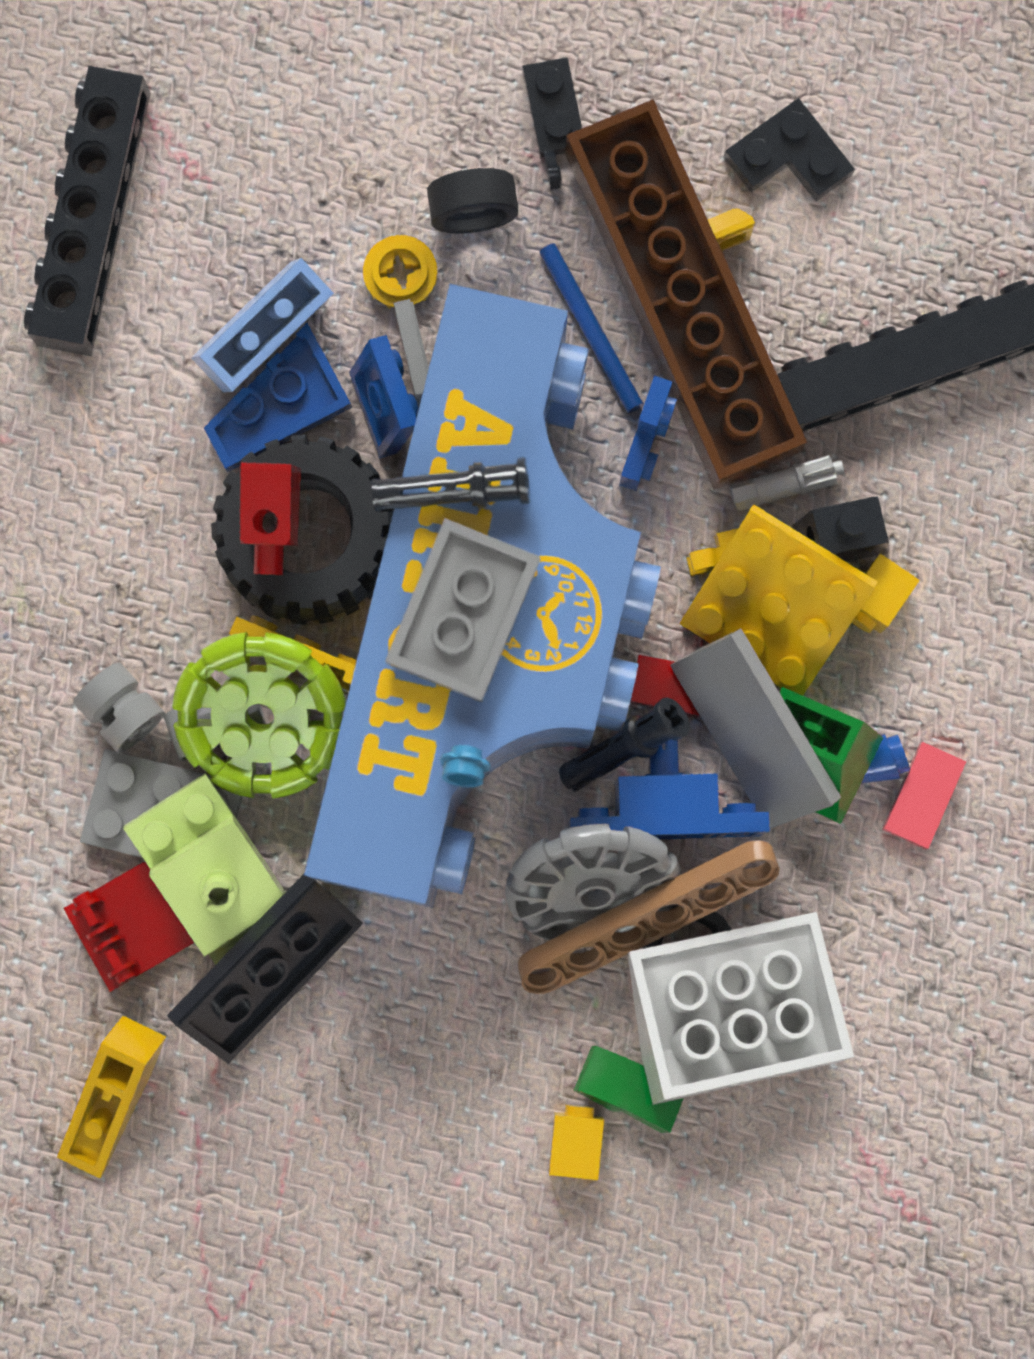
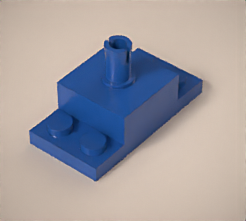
[568,740,770,840]

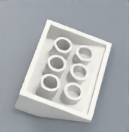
[627,912,854,1105]

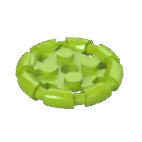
[172,632,346,799]

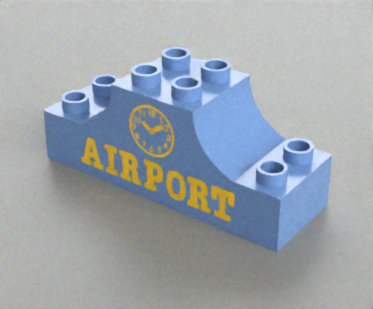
[304,284,661,908]

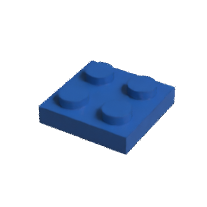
[349,335,419,459]

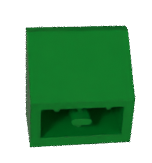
[779,687,884,824]

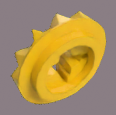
[363,235,437,309]

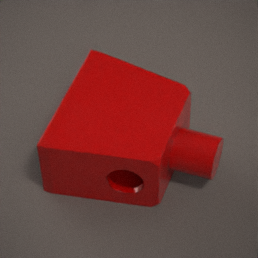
[240,462,301,575]

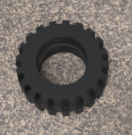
[211,435,394,625]

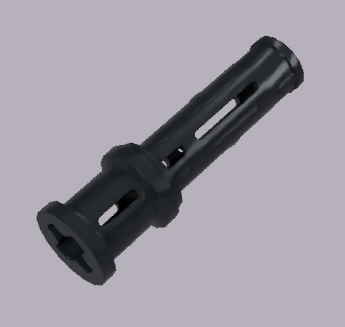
[372,457,530,512]
[559,697,690,792]

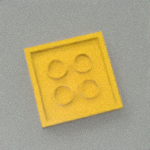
[679,504,878,695]

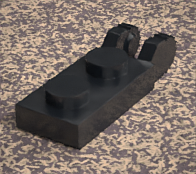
[522,57,582,190]

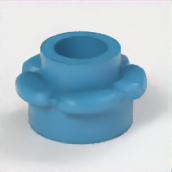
[440,745,491,787]

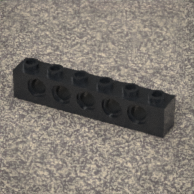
[24,65,151,357]

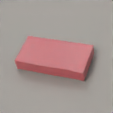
[882,742,966,850]

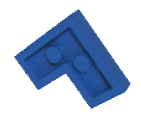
[619,375,677,491]

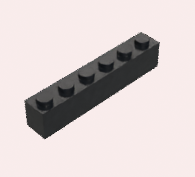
[777,280,1034,433]

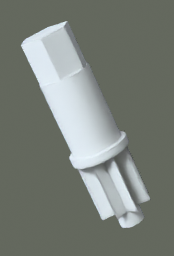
[730,455,845,512]

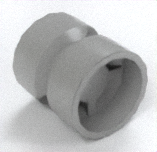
[73,662,165,754]

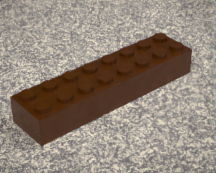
[565,99,807,490]

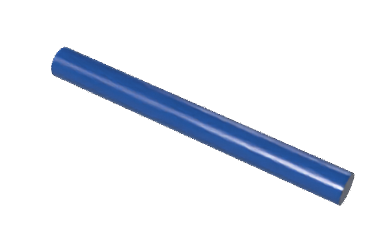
[539,243,644,413]

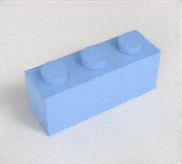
[191,258,334,393]

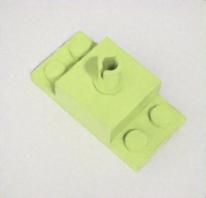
[123,773,285,965]

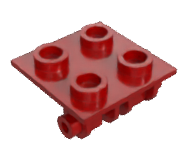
[63,861,194,992]

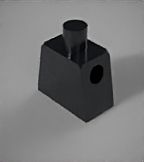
[791,496,889,562]

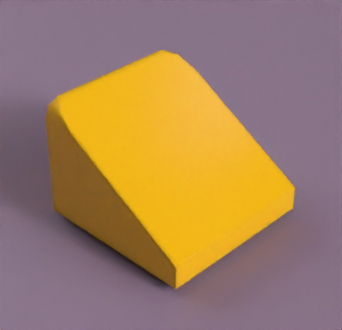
[708,208,755,251]

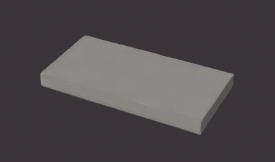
[670,629,842,829]

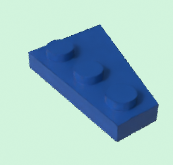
[204,323,352,473]

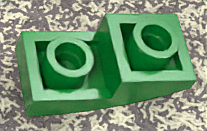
[573,1046,684,1133]

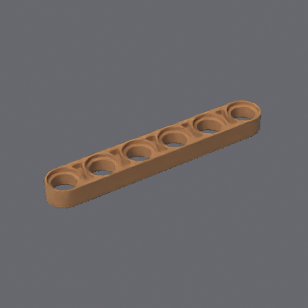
[518,840,780,994]

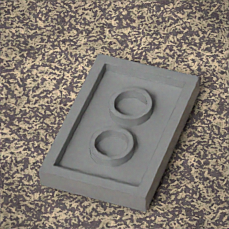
[385,519,541,703]
[80,749,243,858]

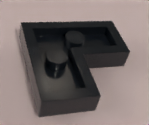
[724,97,855,202]

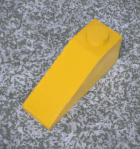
[57,1016,167,1179]

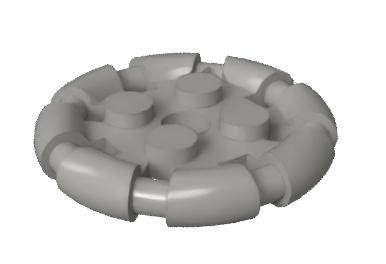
[505,824,682,940]

